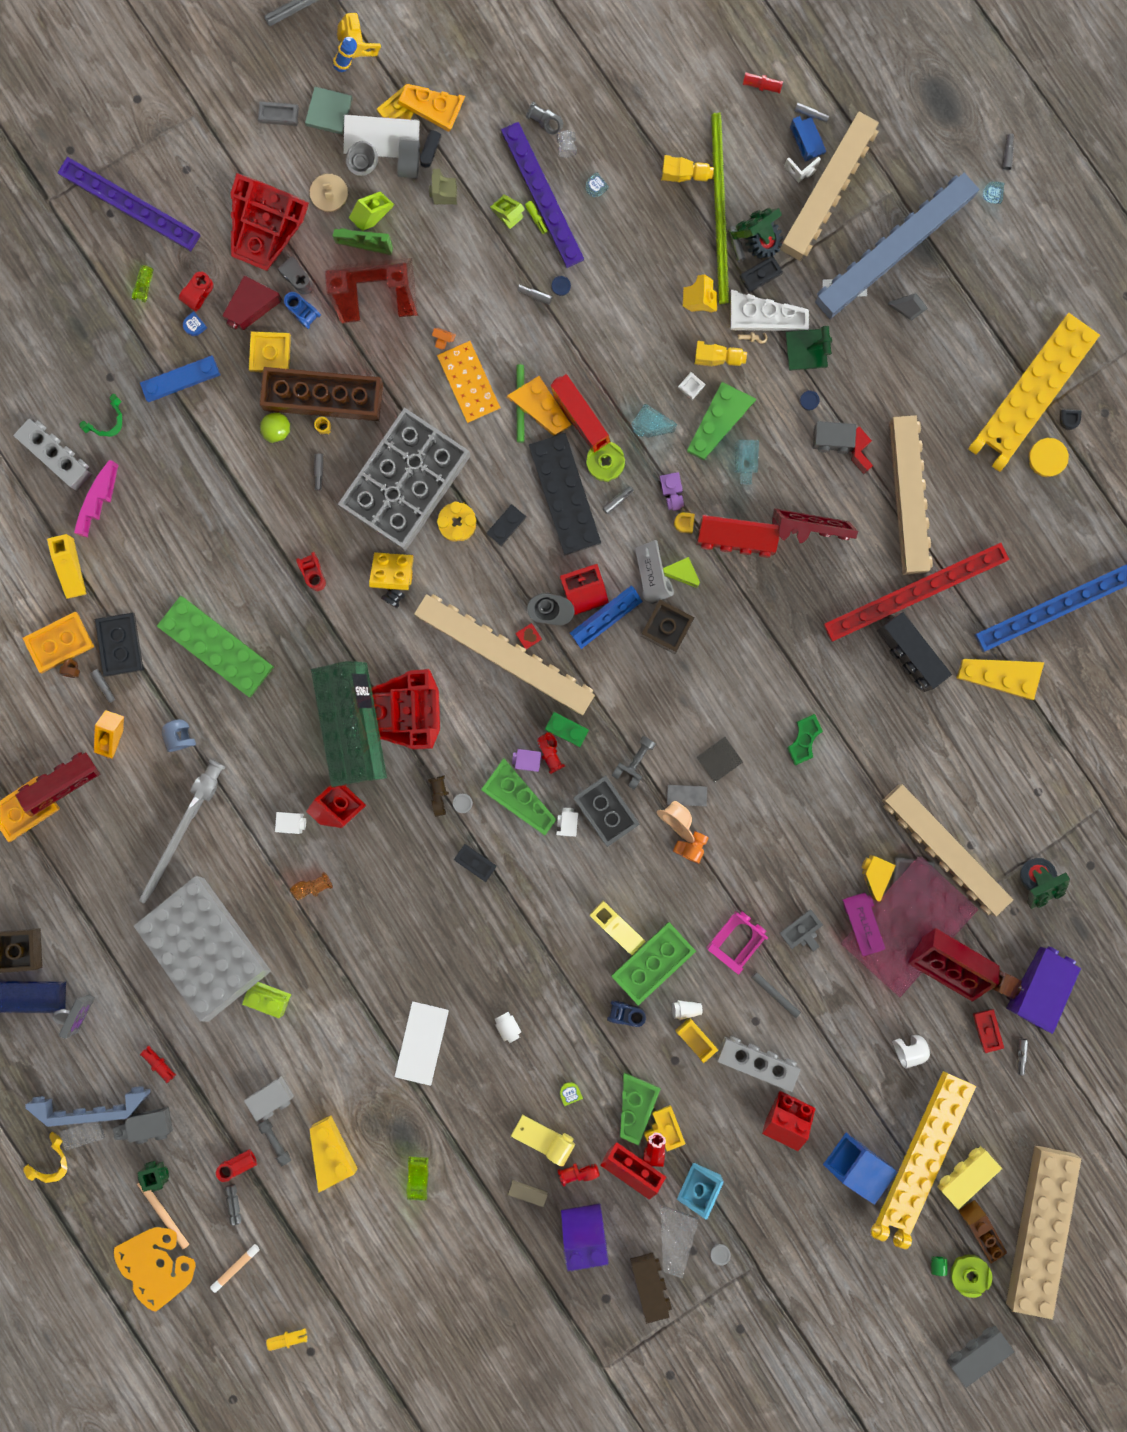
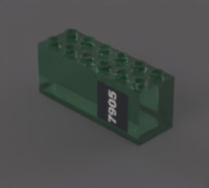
[311,661,387,787]

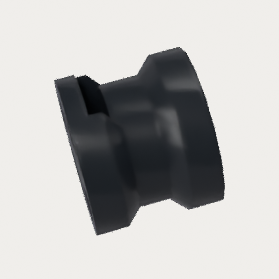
[381,589,406,609]

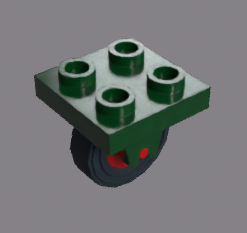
[1020,858,1070,909]

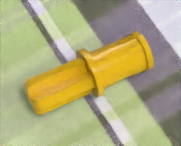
[266,1328,308,1351]

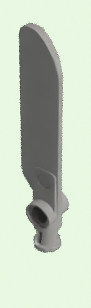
[139,759,225,903]

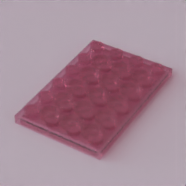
[841,856,979,997]

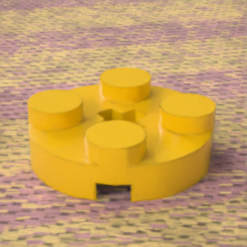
[437,502,476,542]

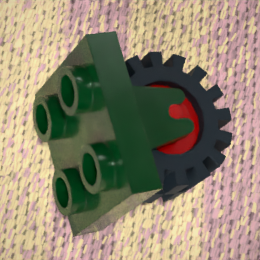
[731,207,783,258]

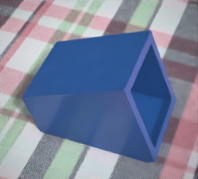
[823,1133,898,1205]

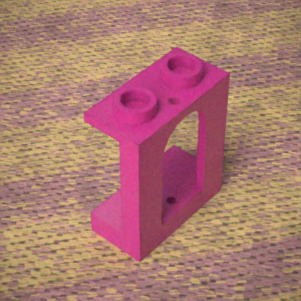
[706,911,768,975]

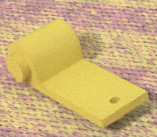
[511,1115,575,1166]

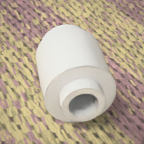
[494,1012,521,1043]

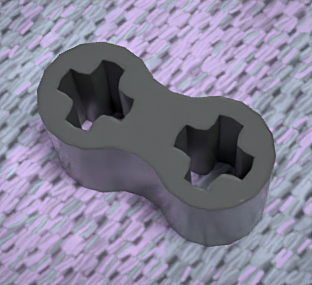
[397,139,420,179]

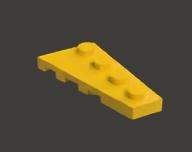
[957,659,1044,700]

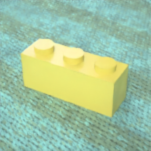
[937,1146,1002,1209]

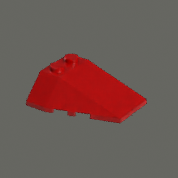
[231,173,309,271]
[359,669,440,749]

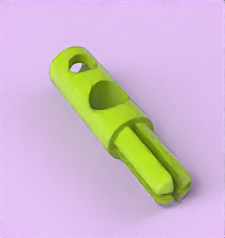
[525,201,548,234]

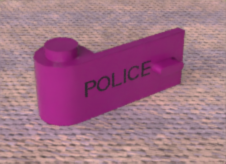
[842,892,886,957]

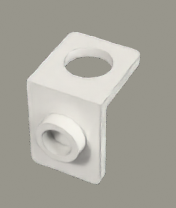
[784,157,821,183]

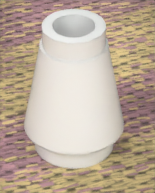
[672,1000,702,1020]

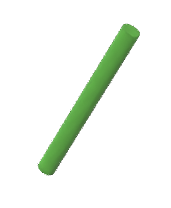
[516,364,524,443]

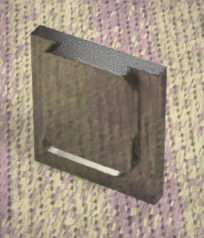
[696,737,743,783]

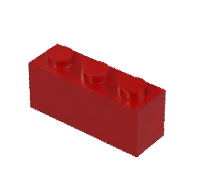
[600,1142,666,1200]

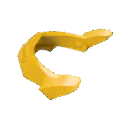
[23,1132,67,1183]

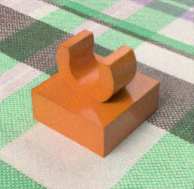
[432,328,456,350]

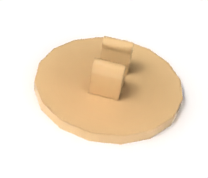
[310,174,348,212]

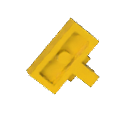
[644,1105,685,1151]

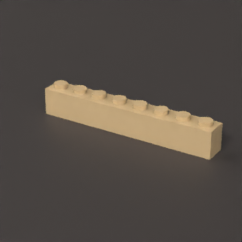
[780,111,879,261]
[889,415,933,575]
[882,784,1013,916]

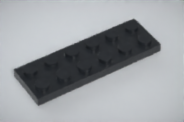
[529,433,601,556]

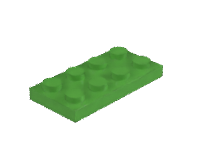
[611,922,696,1005]

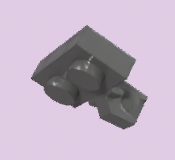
[779,909,823,952]

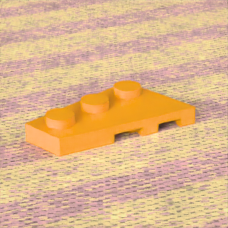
[397,84,465,132]

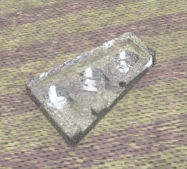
[660,1205,699,1278]

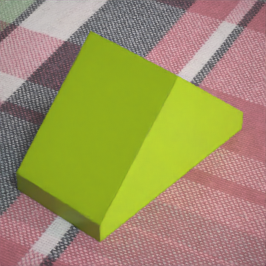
[663,557,700,588]

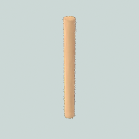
[137,1183,189,1249]

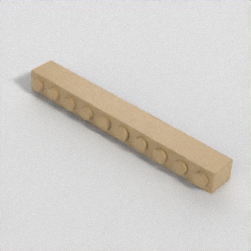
[414,594,595,716]

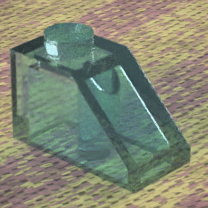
[631,404,678,438]

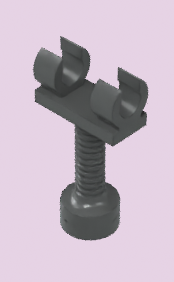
[611,735,656,790]

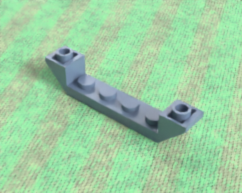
[25,1086,151,1127]

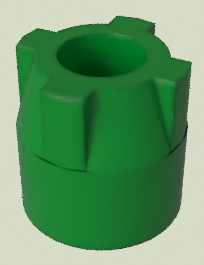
[931,1256,947,1276]

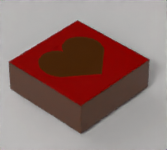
[515,623,542,650]

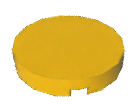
[1028,438,1069,477]

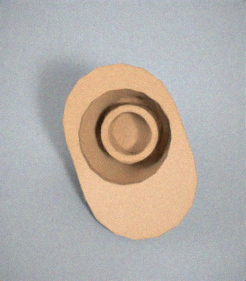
[657,801,694,843]

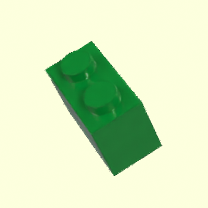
[545,712,589,748]

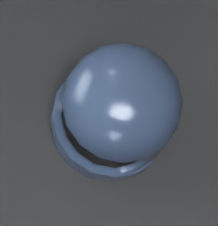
[162,719,196,752]

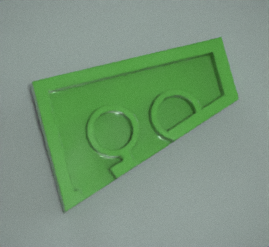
[333,228,393,255]
[620,1072,661,1145]

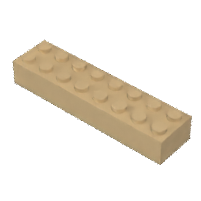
[1006,1145,1081,1320]

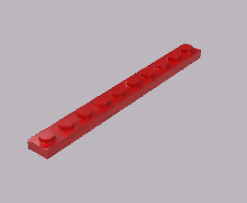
[823,543,1009,642]

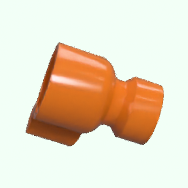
[673,831,709,864]

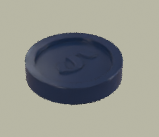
[552,276,571,296]
[800,391,820,411]

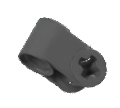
[277,256,313,295]

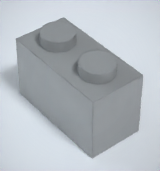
[244,1076,294,1121]

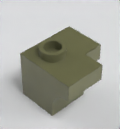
[429,169,457,205]

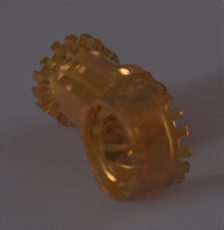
[290,872,333,900]

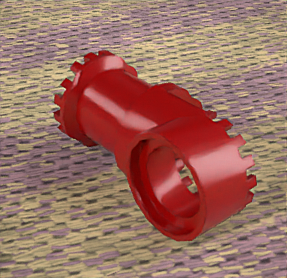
[537,732,565,774]
[557,1163,600,1187]

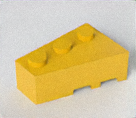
[309,1115,358,1193]

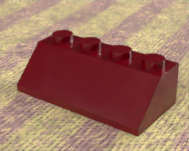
[15,752,101,817]
[908,928,1000,1002]

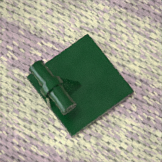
[785,326,832,371]

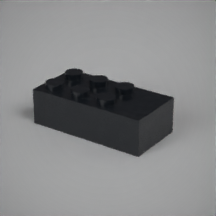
[876,612,952,692]

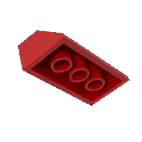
[697,515,780,558]

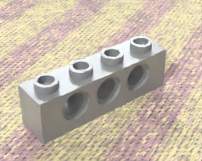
[13,419,92,491]
[716,1036,801,1092]

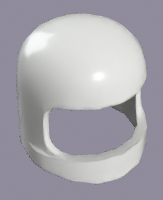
[892,1035,930,1069]

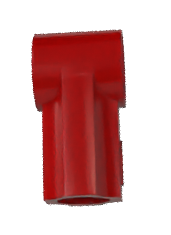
[643,1132,666,1167]
[215,1149,257,1182]

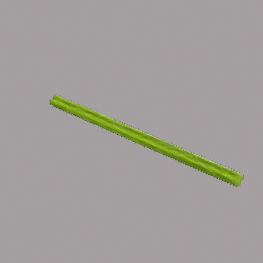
[711,112,729,305]

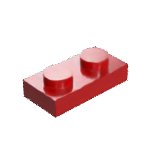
[973,1009,1004,1053]

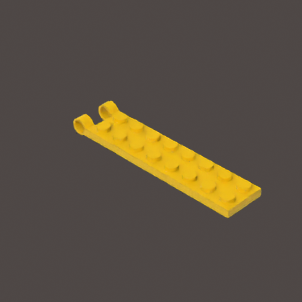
[968,313,1100,472]
[871,1071,976,1250]

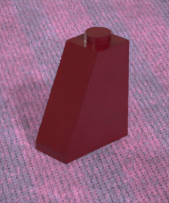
[222,275,282,331]

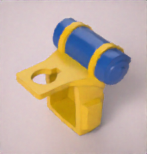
[333,13,381,72]

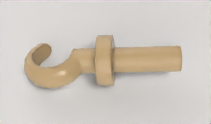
[738,332,768,344]

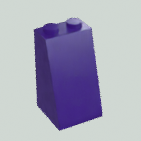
[1006,946,1081,1034]
[561,1203,609,1271]

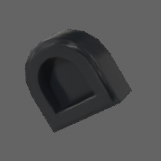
[1060,409,1082,430]

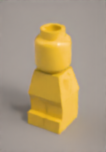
[661,155,714,183]
[694,341,747,367]

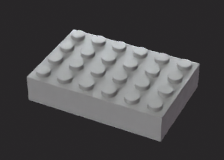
[338,408,471,551]
[134,876,271,1022]

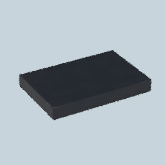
[94,612,144,677]

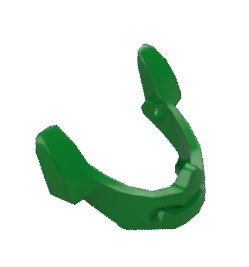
[79,394,122,437]

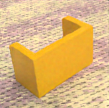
[675,1018,718,1063]

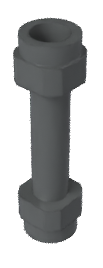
[257,1119,291,1167]

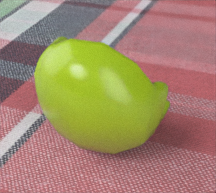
[260,412,290,443]

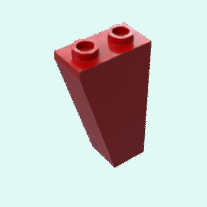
[550,374,610,453]

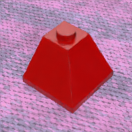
[306,779,366,828]

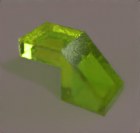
[407,1157,429,1201]

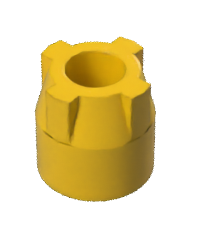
[314,417,331,435]

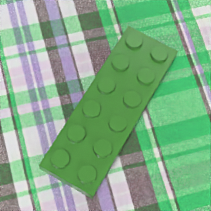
[157,596,274,698]

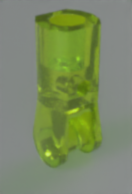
[132,265,154,302]

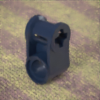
[607,1000,646,1027]

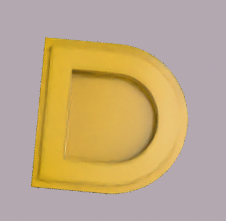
[674,513,695,534]

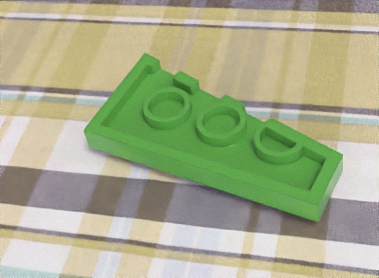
[481,758,556,835]

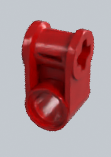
[178,272,214,312]
[296,552,326,591]

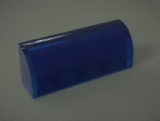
[0,981,66,1013]

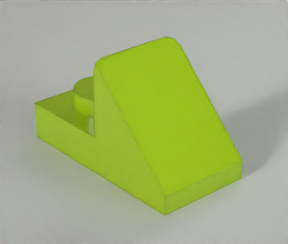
[490,195,525,229]

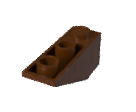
[958,1200,1007,1263]

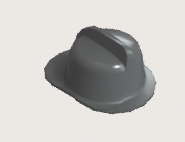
[527,593,574,625]

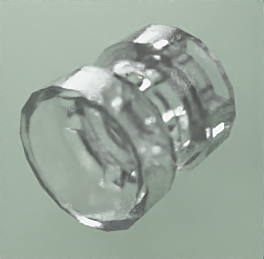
[557,131,577,158]

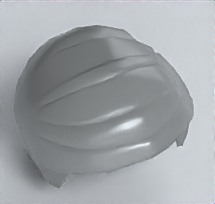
[346,141,378,176]

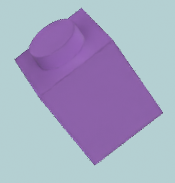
[512,749,541,772]

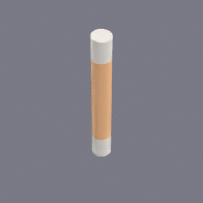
[210,1244,260,1293]

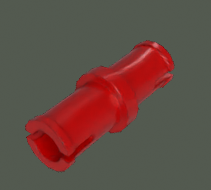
[743,72,783,94]
[140,1046,176,1084]

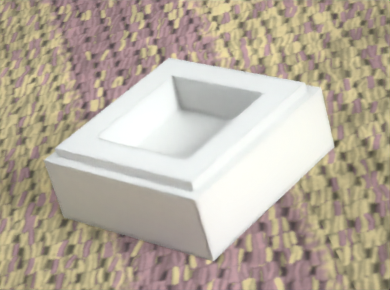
[678,372,705,400]

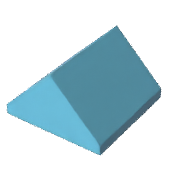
[677,1163,723,1219]

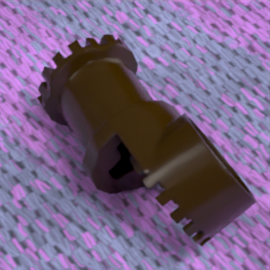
[428,775,449,817]

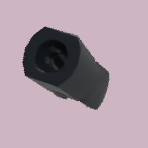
[420,130,441,168]

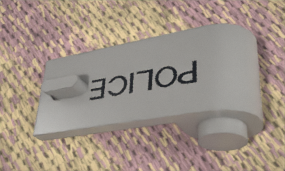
[635,540,674,604]

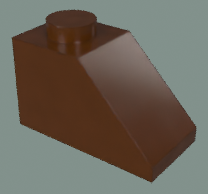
[993,970,1022,999]

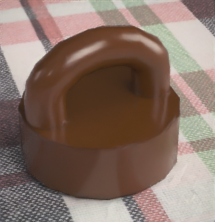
[59,659,80,678]

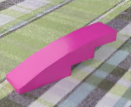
[74,460,118,537]

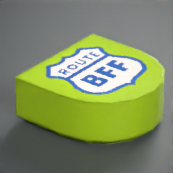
[560,1082,583,1106]

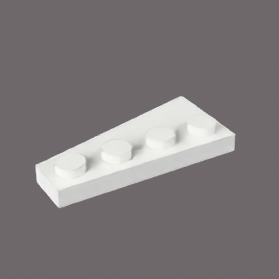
[730,290,809,331]

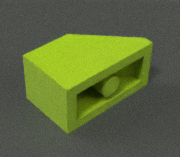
[349,191,394,231]

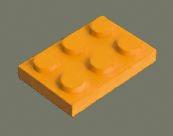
[23,612,94,673]
[0,776,60,842]

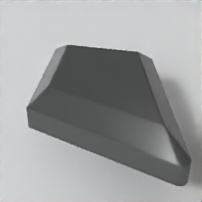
[888,293,928,321]

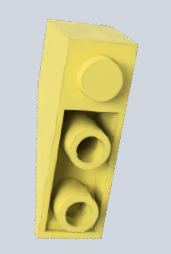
[590,900,646,955]

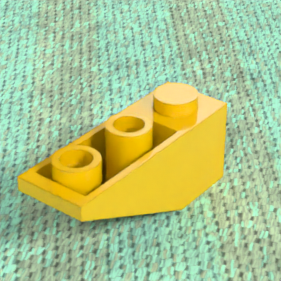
[47,534,86,599]

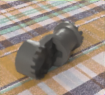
[526,102,564,135]

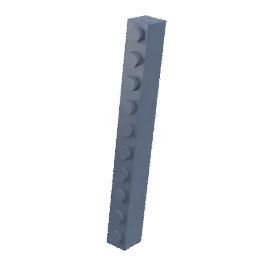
[815,172,980,319]

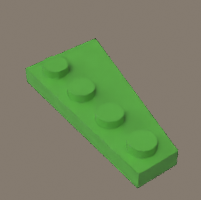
[687,382,756,460]

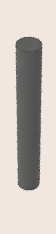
[751,972,801,1018]

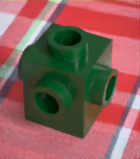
[138,1160,169,1192]

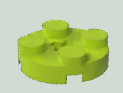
[586,442,625,482]
[950,1255,992,1298]

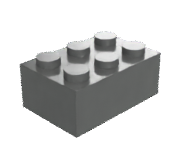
[573,775,640,847]

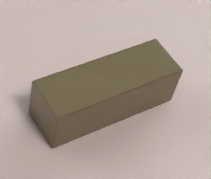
[508,1180,548,1207]

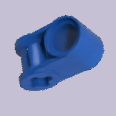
[284,292,321,329]

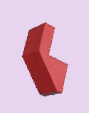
[851,426,873,475]

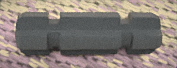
[225,1185,241,1225]

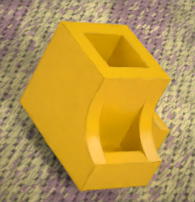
[683,274,717,312]

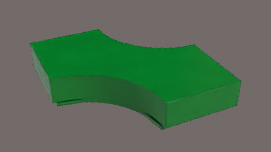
[787,714,823,766]

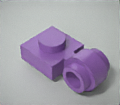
[659,472,684,511]

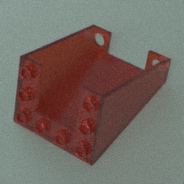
[325,258,418,323]

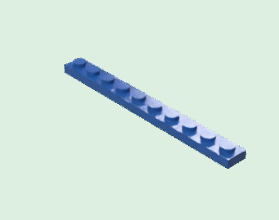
[974,564,1127,652]

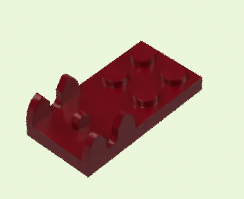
[772,508,858,543]

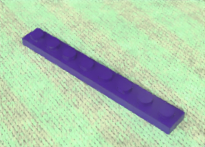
[501,122,584,269]
[57,157,201,252]

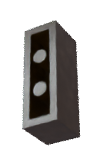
[630,1252,672,1324]

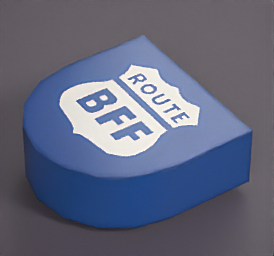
[183,312,207,336]

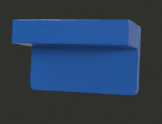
[790,116,826,162]

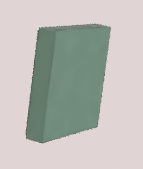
[305,87,353,135]

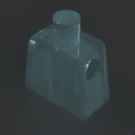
[735,440,759,485]

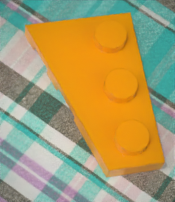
[506,376,571,436]

